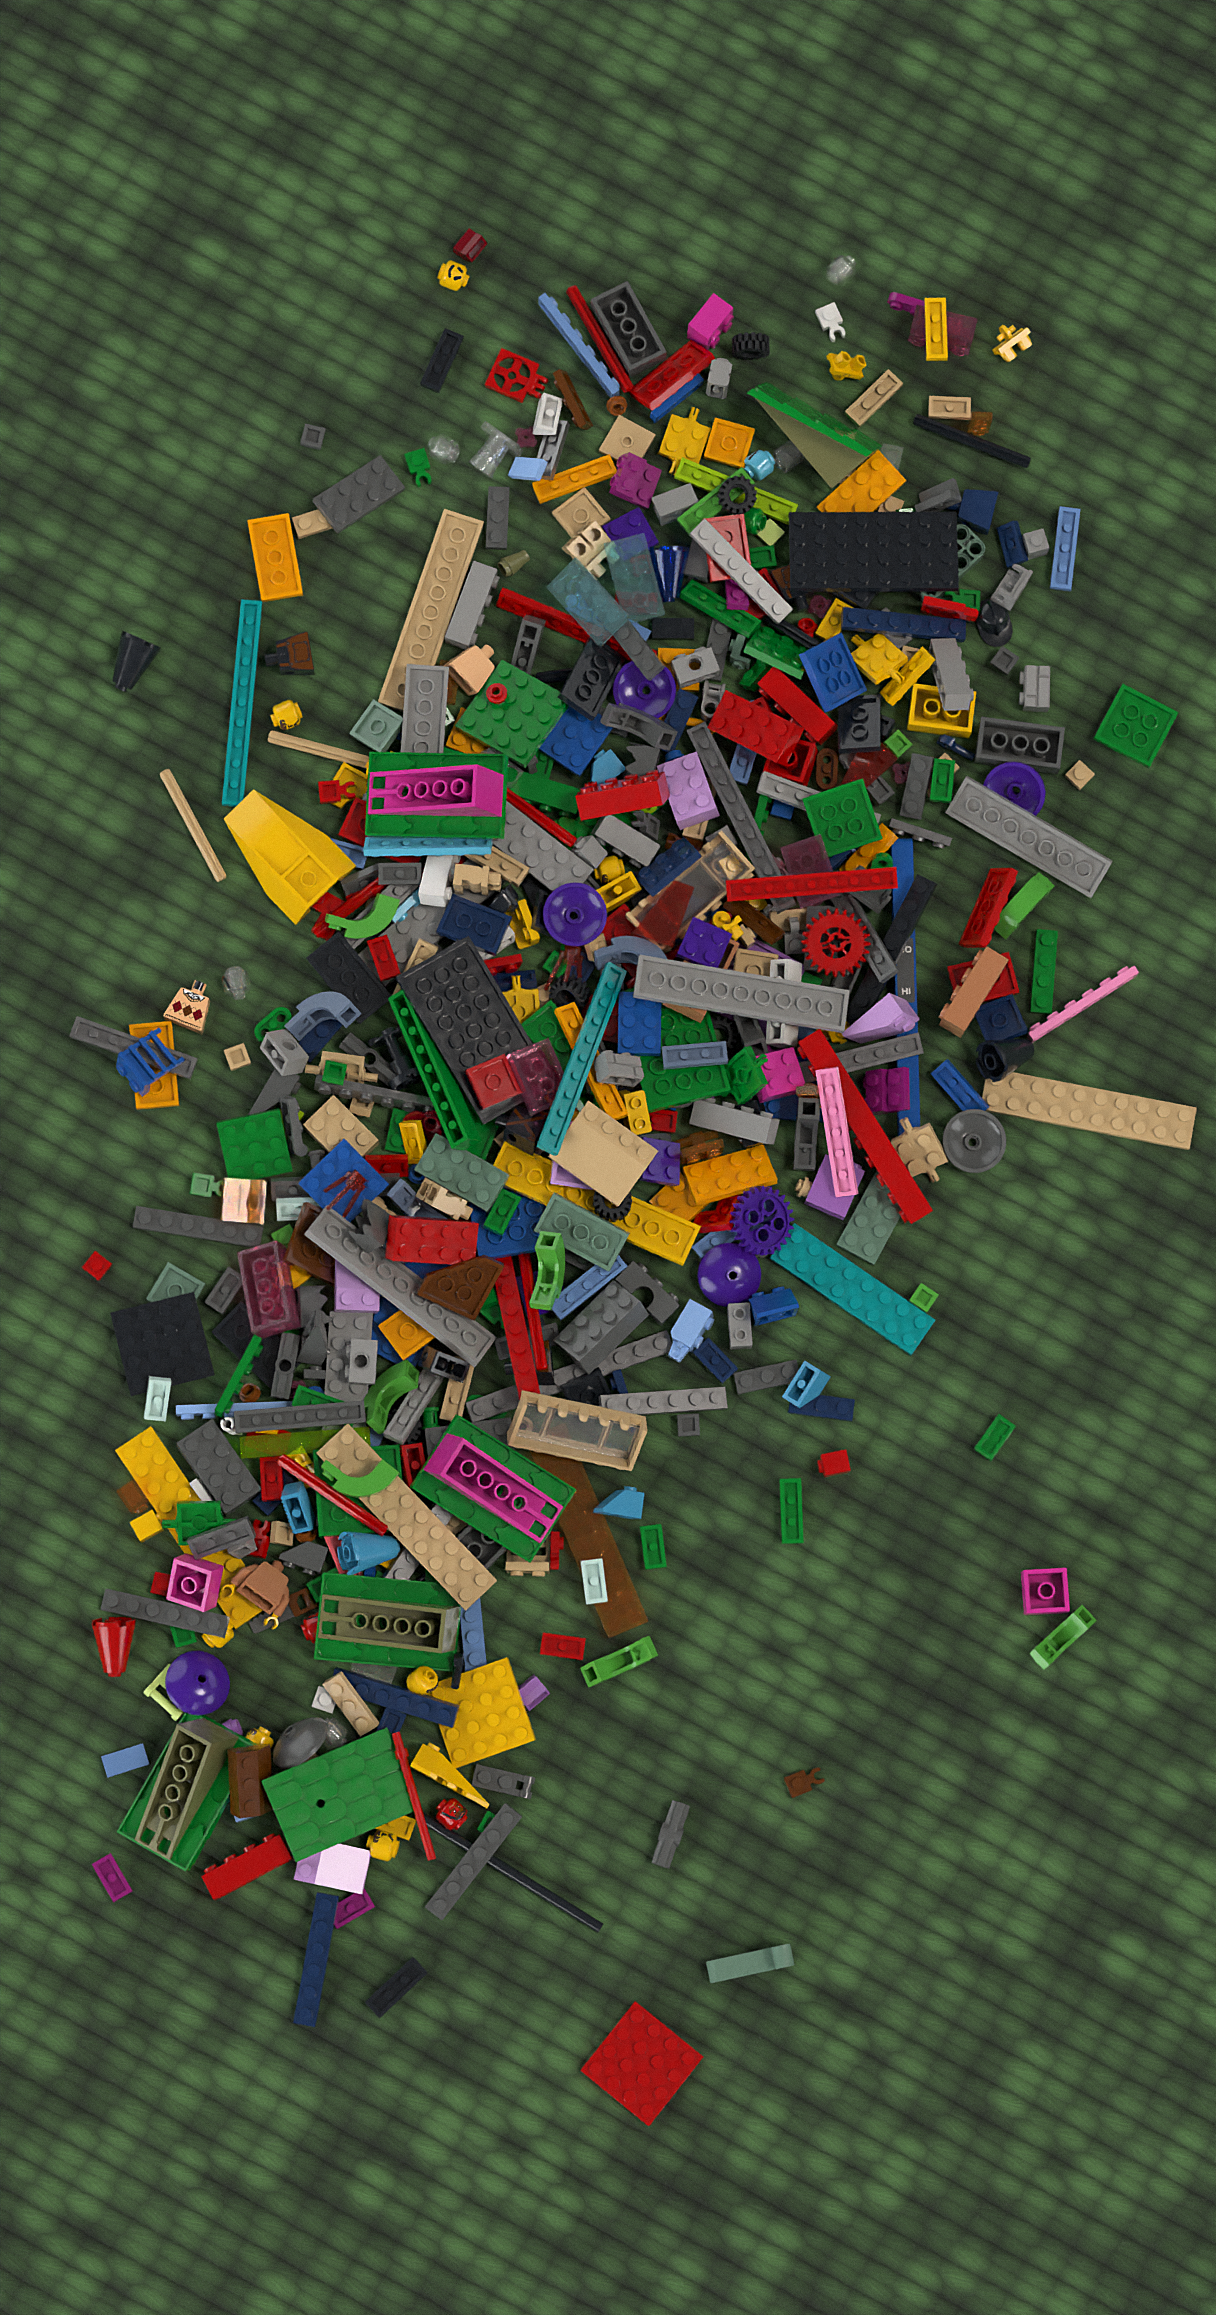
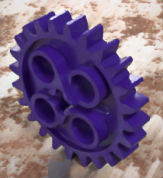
[730,1186,794,1255]

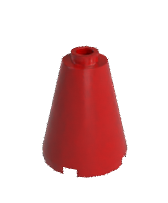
[92,1617,136,1677]

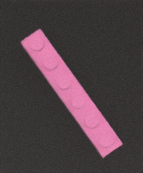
[1027,966,1139,1043]
[816,1067,858,1197]

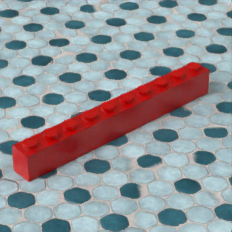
[797,1029,933,1225]

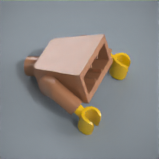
[221,1561,289,1629]

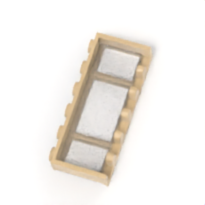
[625,830,755,954]
[507,1390,647,1471]

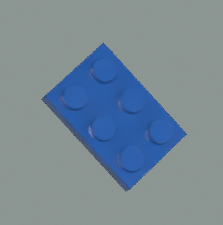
[618,992,661,1056]

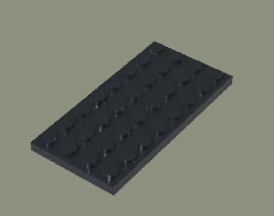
[789,512,959,592]
[395,936,555,1125]

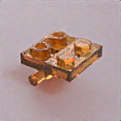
[676,1130,724,1166]
[220,1178,267,1224]

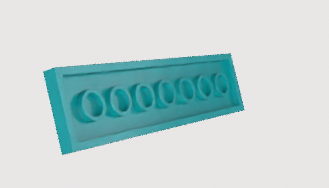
[770,1223,935,1356]

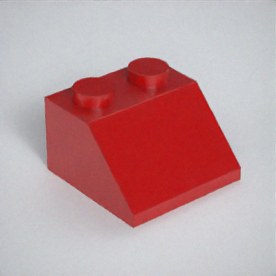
[763,739,818,787]

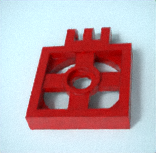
[485,348,549,403]
[920,596,979,622]

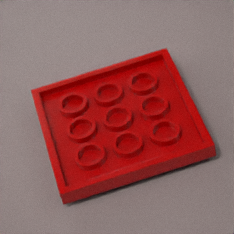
[580,2001,703,2126]

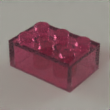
[908,305,977,356]
[780,834,841,908]
[507,1038,564,1116]

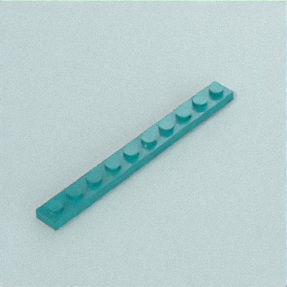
[222,599,263,807]
[536,962,627,1156]

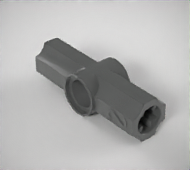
[339,1032,396,1087]
[270,1333,301,1400]
[652,1800,690,1869]

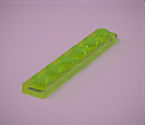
[239,1427,371,1459]

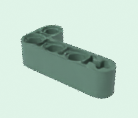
[920,524,985,602]
[706,1943,795,1983]

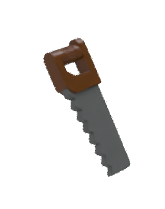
[248,1587,319,1634]

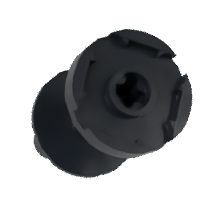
[368,1026,422,1091]

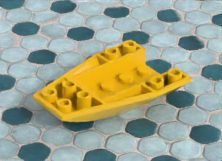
[224,789,356,925]

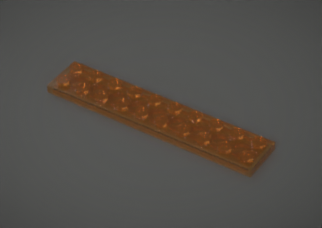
[529,1422,648,1639]

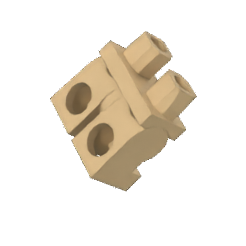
[562,520,620,578]
[453,864,502,896]
[416,1177,473,1220]

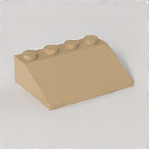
[548,1101,658,1207]

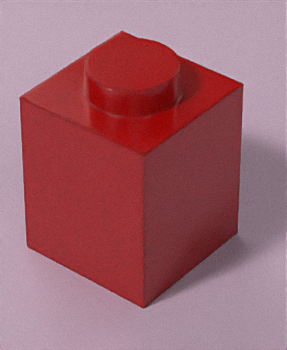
[817,1449,851,1478]

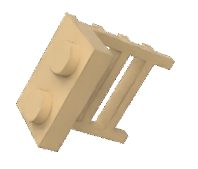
[505,1531,551,1577]

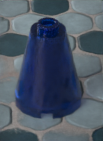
[648,546,690,602]

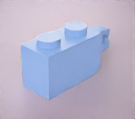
[668,1299,714,1363]

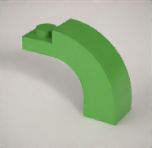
[994,872,1055,939]
[325,893,400,939]
[529,1231,565,1310]
[364,1359,419,1434]
[321,1459,399,1498]
[1029,1605,1097,1669]
[580,1636,658,1687]

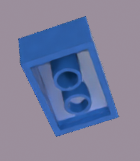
[748,1286,799,1326]

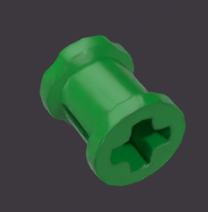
[421,1407,440,1431]

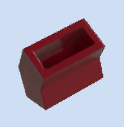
[453,228,488,263]

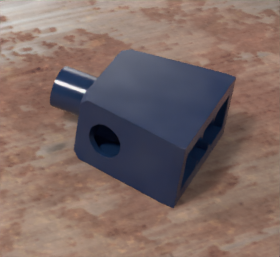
[947,489,998,535]

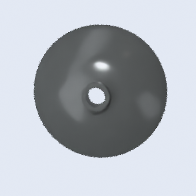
[942,1109,1006,1173]
[273,1717,328,1769]

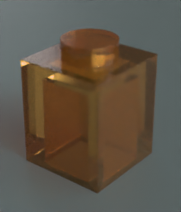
[116,1479,149,1514]

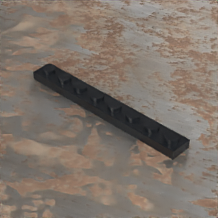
[846,874,938,1026]

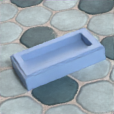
[508,457,548,481]

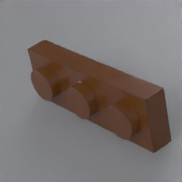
[553,369,593,430]
[723,900,785,945]

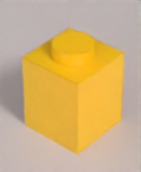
[130,1510,164,1543]

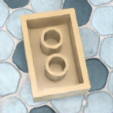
[303,1095,379,1158]

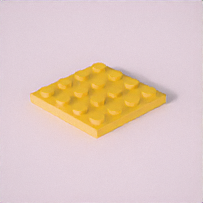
[429,1657,536,1768]

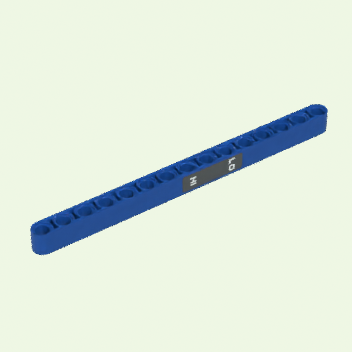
[890,838,920,1136]

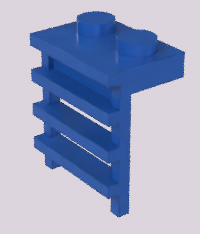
[116,1028,185,1097]

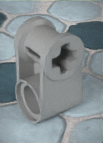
[700,680,726,723]

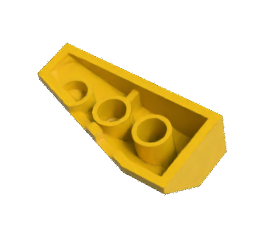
[410,1742,489,1809]

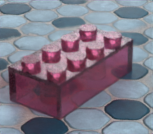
[237,1240,301,1338]

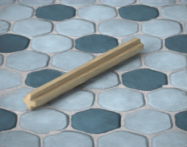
[268,731,369,769]
[160,769,226,882]

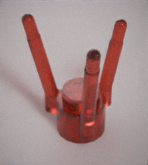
[544,945,583,991]
[323,1169,367,1218]

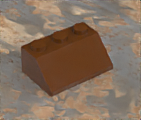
[227,1744,273,1819]

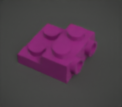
[609,452,662,509]
[862,1067,910,1115]

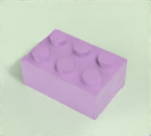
[657,751,720,830]

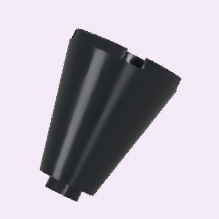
[112,631,161,692]
[976,1038,1034,1082]

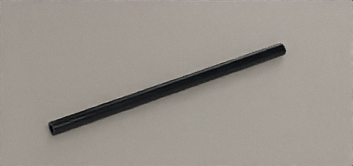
[412,1812,604,1933]

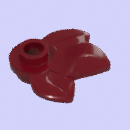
[403,1110,442,1143]

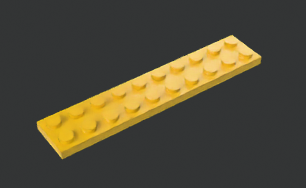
[493,1141,701,1266]
[115,1426,263,1629]

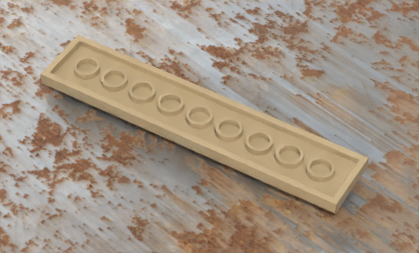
[378,509,484,712]
[982,1072,1197,1150]
[316,1424,497,1611]

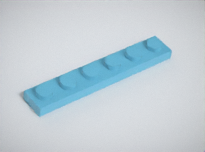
[363,837,493,857]

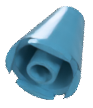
[337,1531,400,1575]

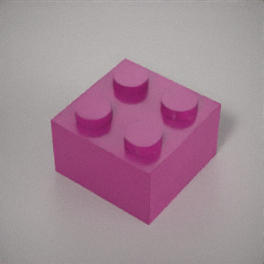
[687,293,734,350]
[756,1047,806,1103]
[166,1553,224,1612]
[1021,1568,1070,1615]

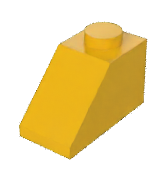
[596,871,642,913]

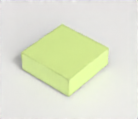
[756,518,785,546]

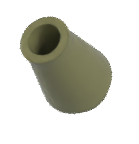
[498,550,530,577]

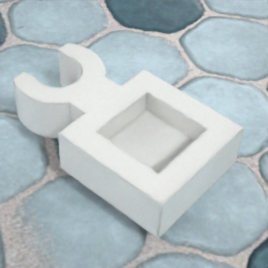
[815,302,845,342]

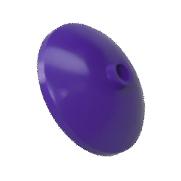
[613,661,676,719]
[983,761,1046,816]
[543,882,607,947]
[697,1243,761,1307]
[165,1651,230,1716]

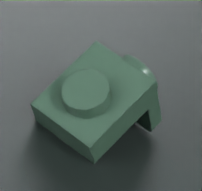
[728,634,751,669]

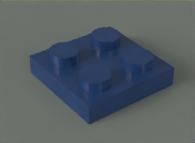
[975,994,1028,1043]

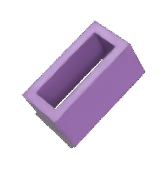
[518,1674,550,1711]

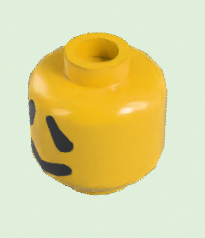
[437,260,469,291]

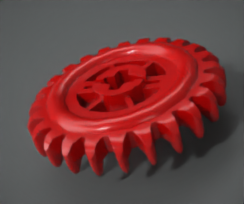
[801,908,871,978]

